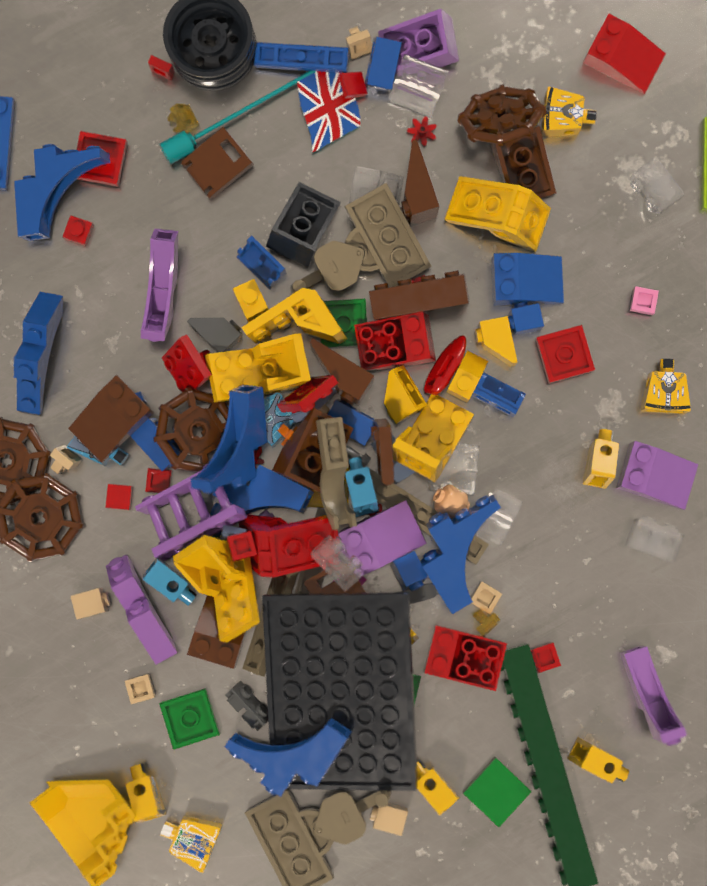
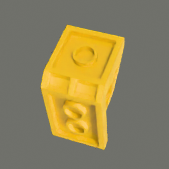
[444,176,551,252]
[242,288,347,344]
[205,333,311,403]
[392,394,474,482]
[173,535,260,643]

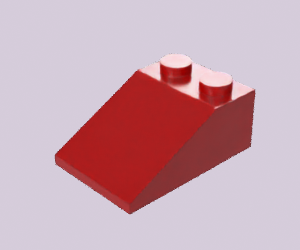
[583,13,666,95]

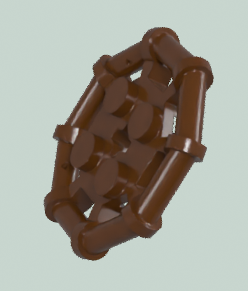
[458,84,546,147]
[153,387,229,473]
[0,417,51,506]
[0,473,84,562]

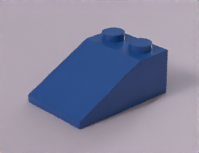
[491,253,564,306]

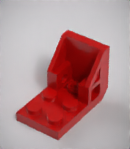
[239,514,340,577]

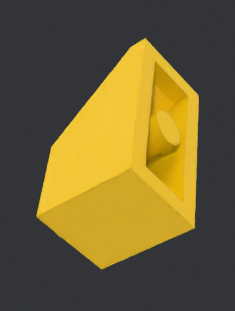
[475,316,517,367]
[446,350,488,403]
[384,365,428,424]

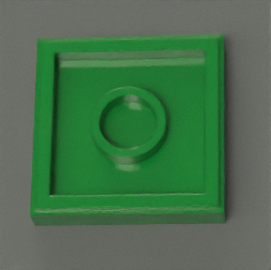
[321,299,367,348]
[159,688,220,750]
[463,757,532,828]

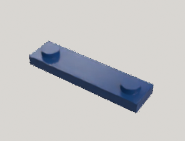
[254,42,349,73]
[0,97,15,190]

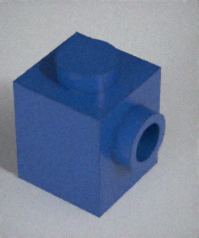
[508,302,544,336]
[390,551,428,592]

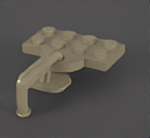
[290,183,432,293]
[245,789,392,886]

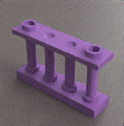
[135,464,247,561]

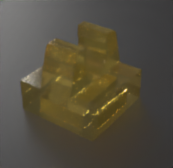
[167,104,200,133]
[473,609,501,637]

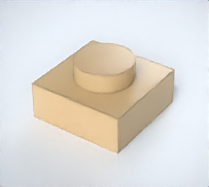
[471,581,502,614]
[125,674,155,704]

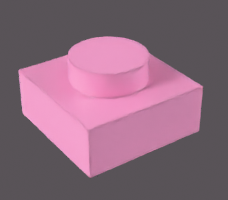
[630,286,659,315]

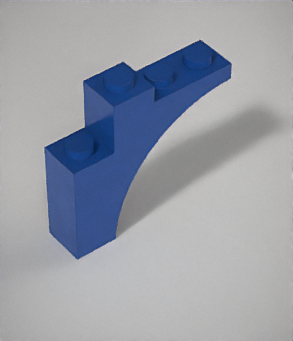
[14,144,110,241]
[14,292,63,415]
[191,385,267,493]
[210,464,314,539]
[420,495,501,614]
[225,718,352,797]

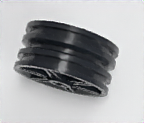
[163,0,257,91]

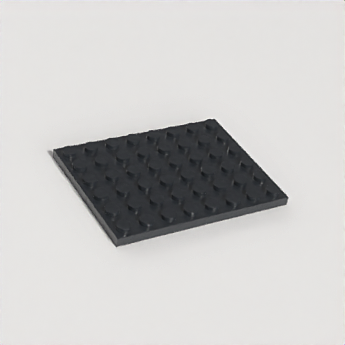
[262,592,418,791]

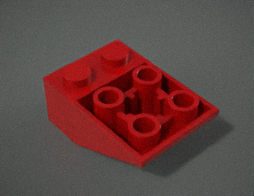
[354,311,436,371]
[423,625,507,691]

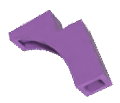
[141,229,178,342]
[106,554,177,664]
[620,645,687,746]

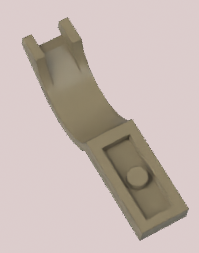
[316,417,357,530]

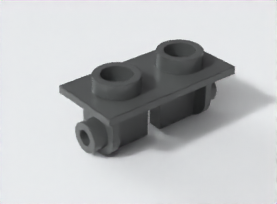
[225,680,268,731]

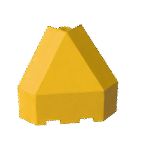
[30,780,135,886]

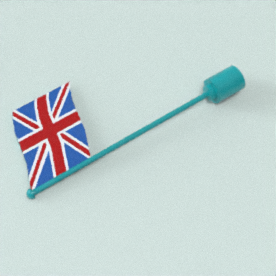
[159,71,360,165]

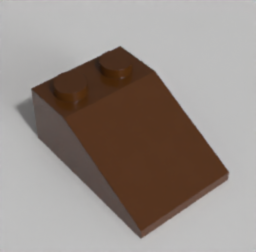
[491,125,556,198]
[400,139,439,226]
[310,338,374,406]
[68,375,154,463]
[272,408,354,493]
[187,595,257,669]

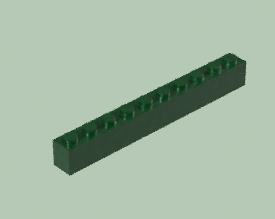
[501,643,599,886]

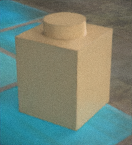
[71,588,110,620]
[369,803,408,836]

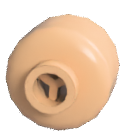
[433,485,470,520]

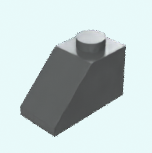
[187,318,242,353]

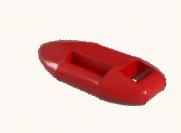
[424,335,466,396]

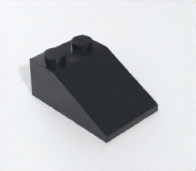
[266,182,341,267]

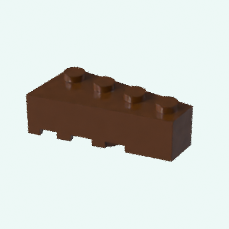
[369,270,470,320]

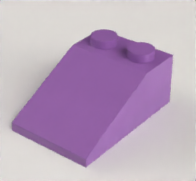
[378,8,459,75]
[616,441,698,510]
[338,500,427,577]

